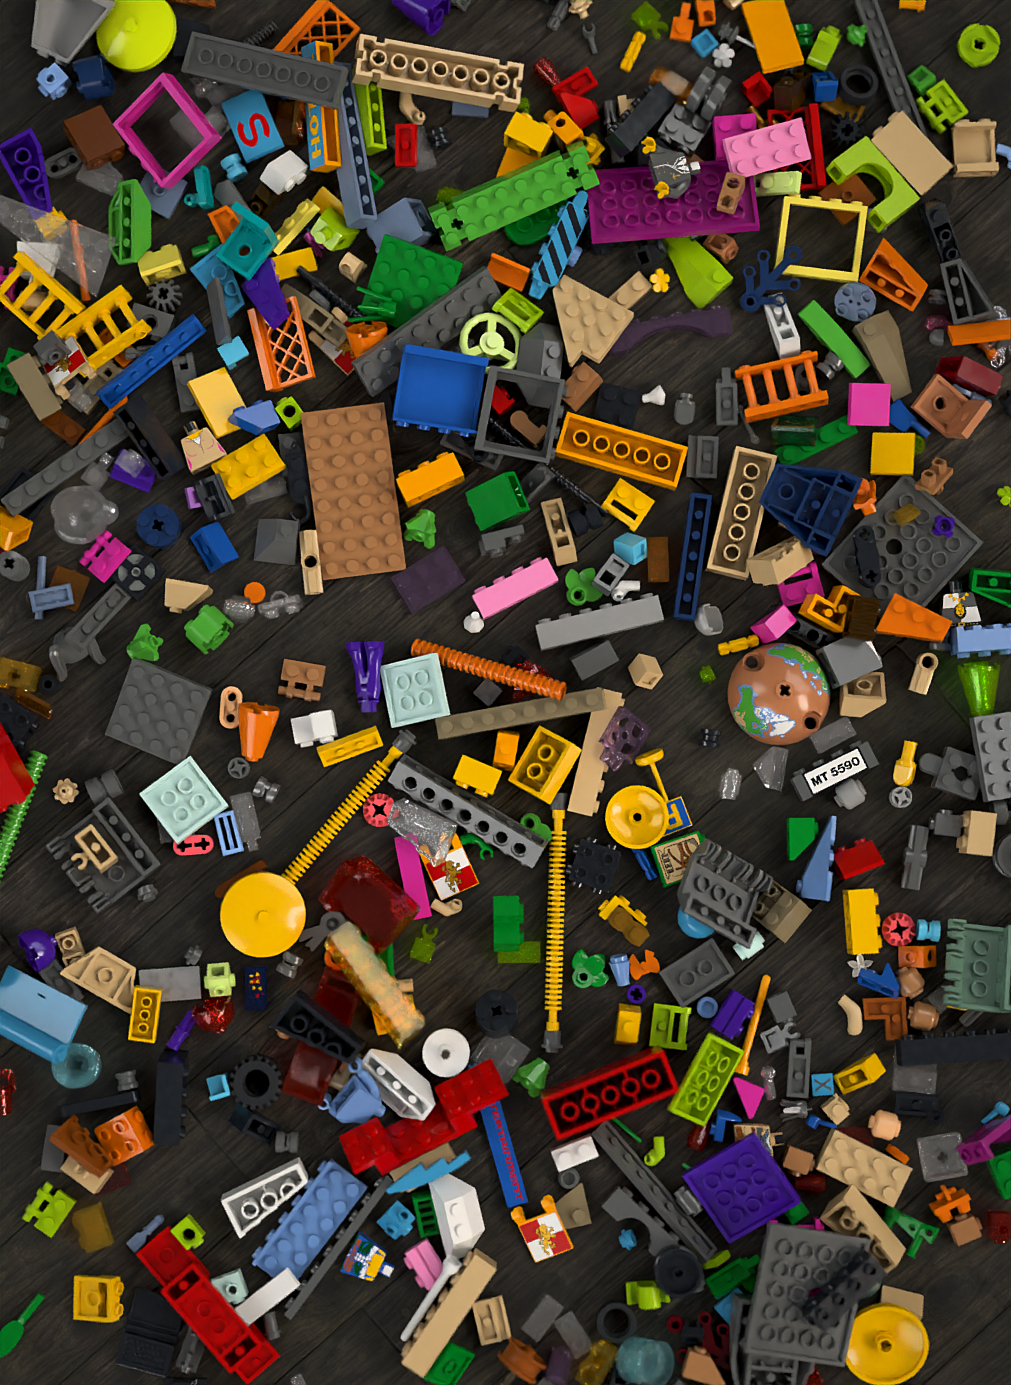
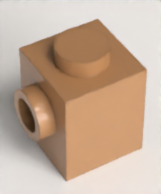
[780,1144,815,1177]
[947,1213,983,1246]

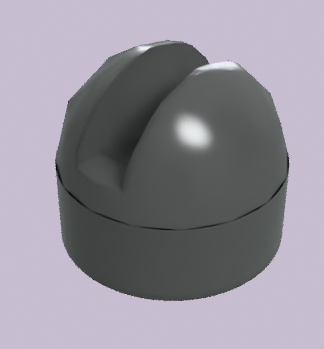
[929,329,944,346]

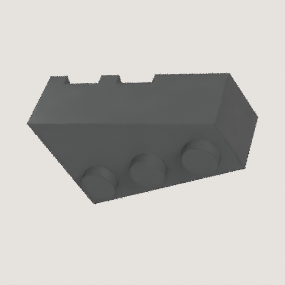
[940,258,999,325]

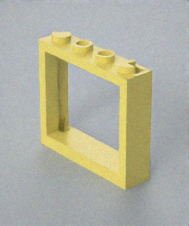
[774,194,868,283]

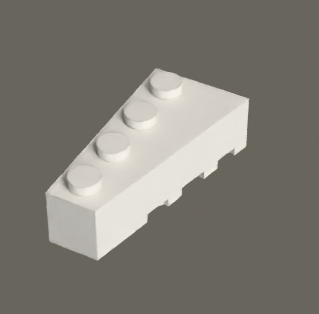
[221,1157,308,1238]

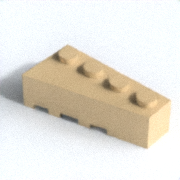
[820,1183,906,1273]

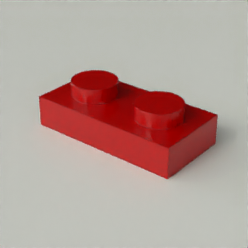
[552,66,598,104]
[395,123,418,168]

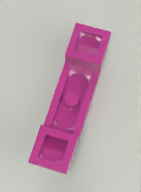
[394,834,432,920]

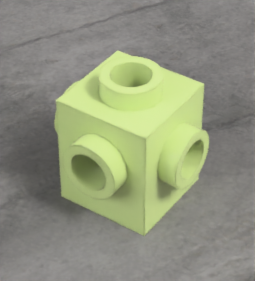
[204,962,235,997]

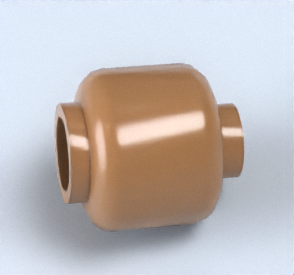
[895,966,925,999]
[906,1001,939,1032]

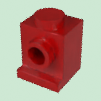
[483,385,515,418]

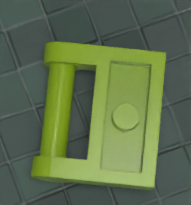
[492,288,544,334]
[649,1003,692,1050]

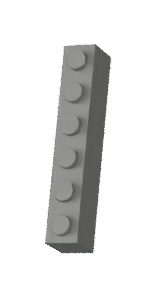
[535,593,664,651]

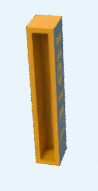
[301,40,342,173]

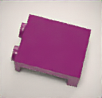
[956,1116,1011,1165]

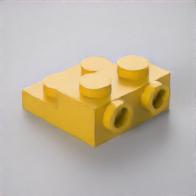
[73,1275,124,1323]

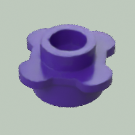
[932,515,955,538]

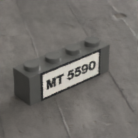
[790,740,879,802]

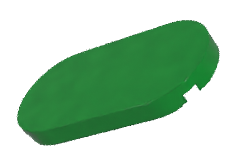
[504,191,577,246]

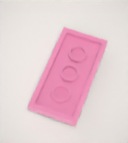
[722,118,811,181]

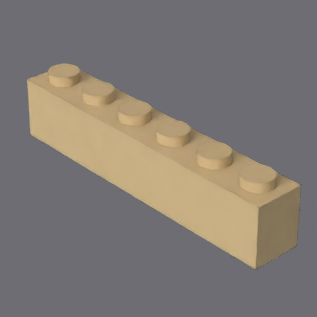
[567,687,625,817]

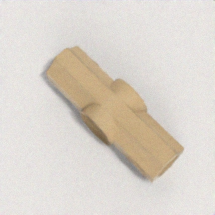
[299,530,323,595]

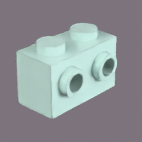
[209,1268,249,1305]

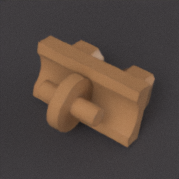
[915,458,953,495]

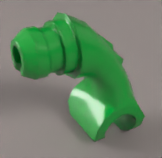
[459,832,493,860]

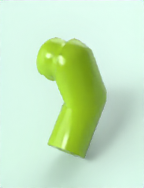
[644,1136,665,1166]

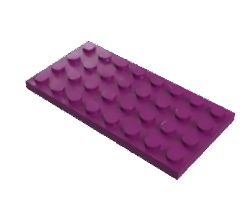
[587,160,760,244]

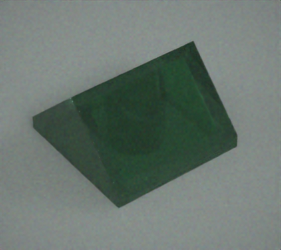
[771,415,818,447]

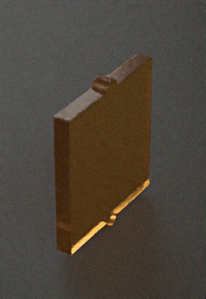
[49,566,91,612]
[15,687,53,719]

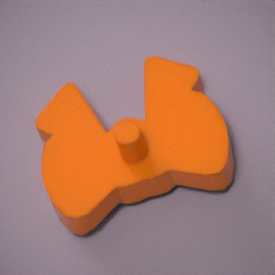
[630,950,660,980]

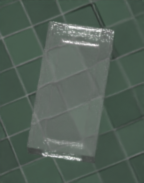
[521,1294,564,1342]

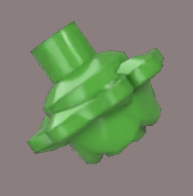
[847,24,868,46]

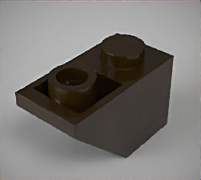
[773,69,812,111]
[247,180,287,220]

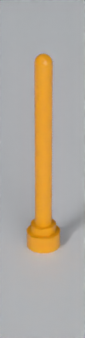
[734,975,771,1076]

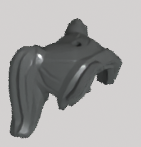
[49,627,106,682]

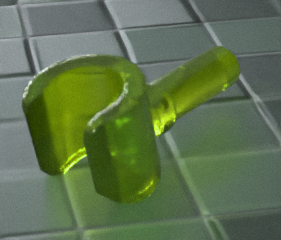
[517,97,530,115]

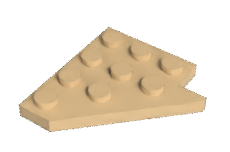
[552,275,634,367]

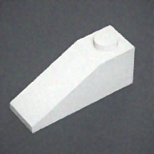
[763,293,800,360]

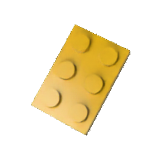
[210,434,286,500]

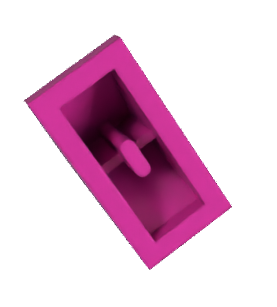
[750,604,797,644]
[731,1076,765,1119]

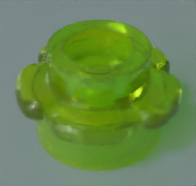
[699,665,716,684]

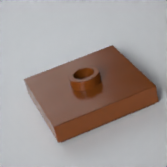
[818,174,877,227]

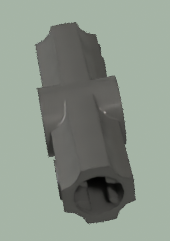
[900,825,929,890]

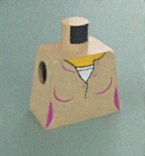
[181,421,227,475]

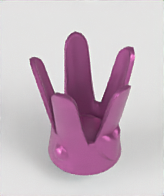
[304,228,328,257]

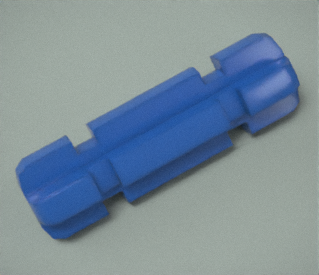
[632,849,658,880]

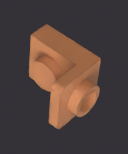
[703,233,739,264]

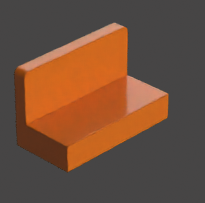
[487,253,530,293]

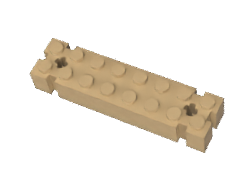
[352,34,524,112]

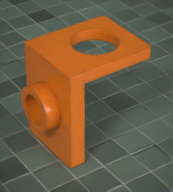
[898,945,937,968]

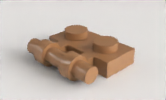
[278,659,326,702]

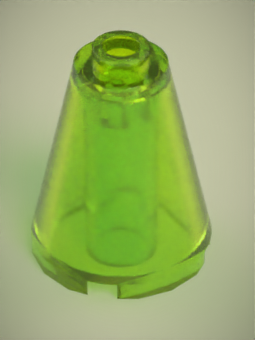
[958,661,1000,717]

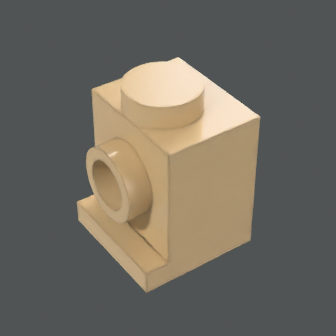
[820,1093,850,1125]

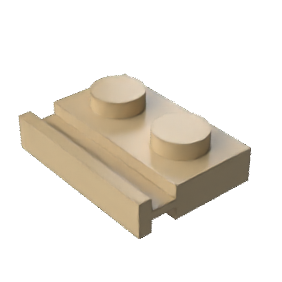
[472,1295,512,1346]

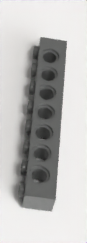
[388,754,549,868]

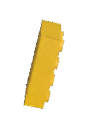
[128,985,163,1043]

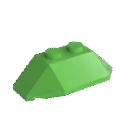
[109,179,151,265]

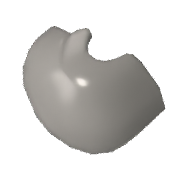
[694,604,723,636]

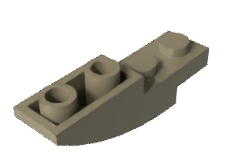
[281,283,347,349]

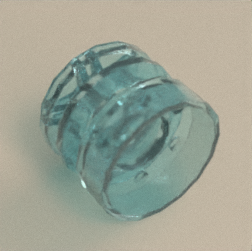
[52,1043,102,1088]
[617,1336,674,1385]

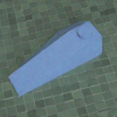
[796,816,836,901]

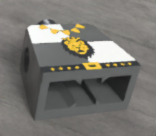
[939,581,982,629]

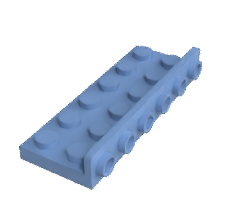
[252,1158,368,1280]

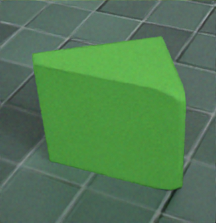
[906,65,937,96]

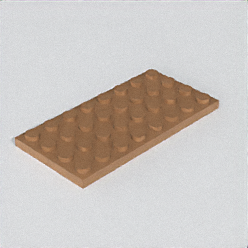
[301,402,406,580]

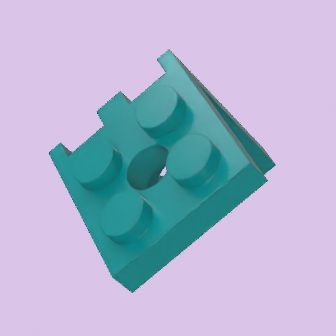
[215,201,279,281]

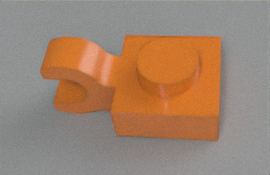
[670,2,694,43]

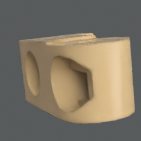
[339,251,367,283]

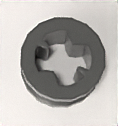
[928,289,947,304]

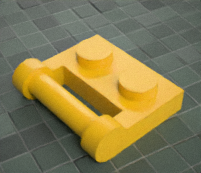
[601,478,655,532]

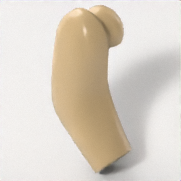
[399,92,425,125]
[838,995,862,1035]

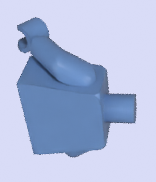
[318,1057,385,1124]

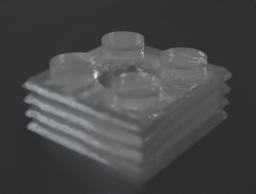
[917,1132,968,1182]

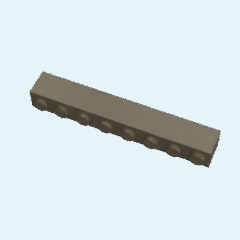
[435,688,607,740]

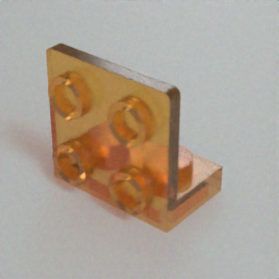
[276,100,306,146]

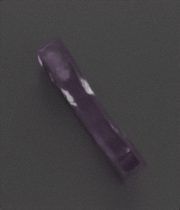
[608,305,733,357]

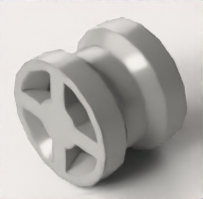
[889,786,912,808]

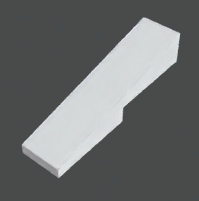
[234,1267,301,1325]

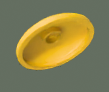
[605,786,669,849]

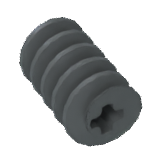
[0,551,30,581]

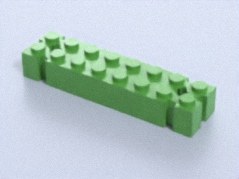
[428,140,600,252]

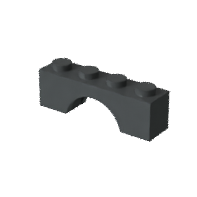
[601,1185,680,1257]

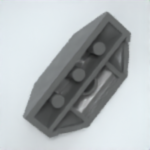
[516,323,564,409]

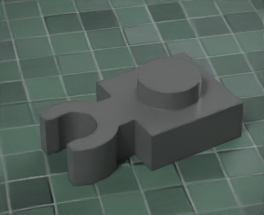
[760,1022,800,1054]

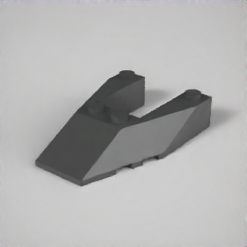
[730,1292,815,1385]

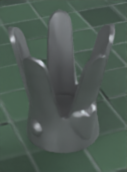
[780,1099,812,1122]

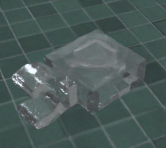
[81,452,114,491]

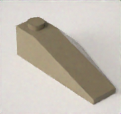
[852,310,912,402]

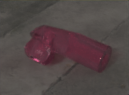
[924,315,954,333]

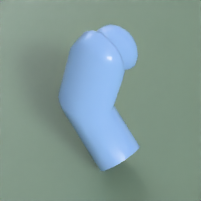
[995,143,1011,169]

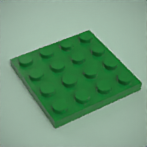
[360,234,464,328]

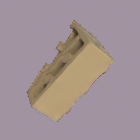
[746,536,814,586]

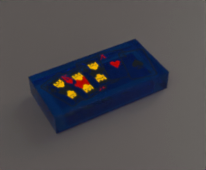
[245,966,267,1010]

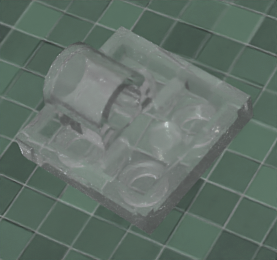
[258,591,304,619]

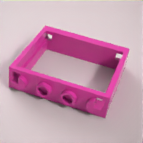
[113,72,222,189]

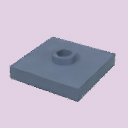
[140,169,189,220]

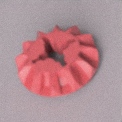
[363,793,397,827]
[882,913,916,946]

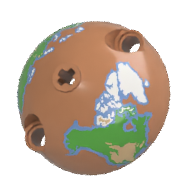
[728,643,831,745]

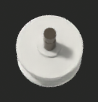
[423,1028,470,1077]

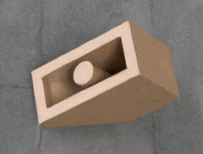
[681,1346,725,1385]

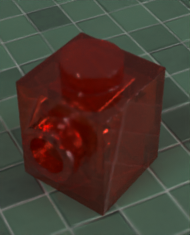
[988,1211,1011,1244]

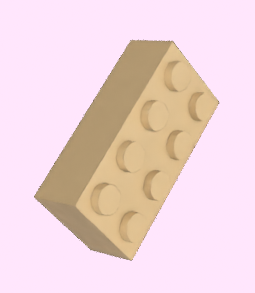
[814,1128,912,1208]

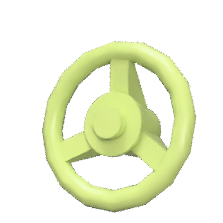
[459,312,521,374]

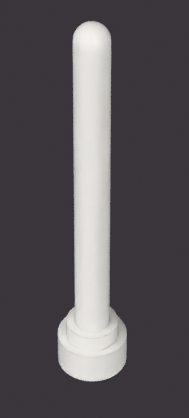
[401,1255,462,1341]

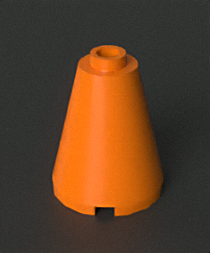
[346,321,388,358]
[238,702,280,762]

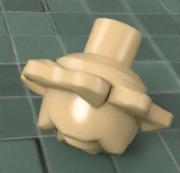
[568,0,592,19]
[53,778,79,804]

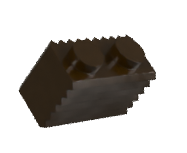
[842,595,881,642]

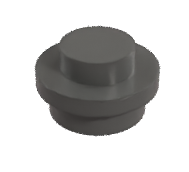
[137,884,158,902]
[184,945,203,965]
[558,1167,579,1189]

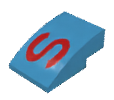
[221,90,284,163]

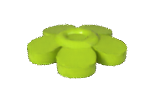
[997,486,1011,507]

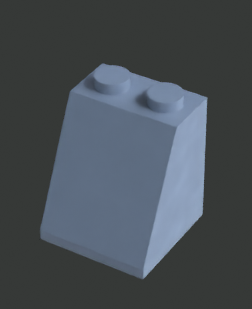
[366,198,439,254]

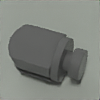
[674,393,695,425]

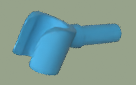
[981,1102,1009,1125]

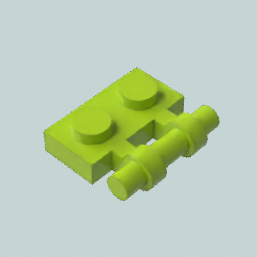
[915,79,968,134]
[22,1182,77,1238]

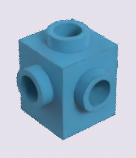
[377,1200,415,1240]

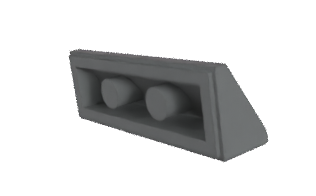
[207,277,232,345]

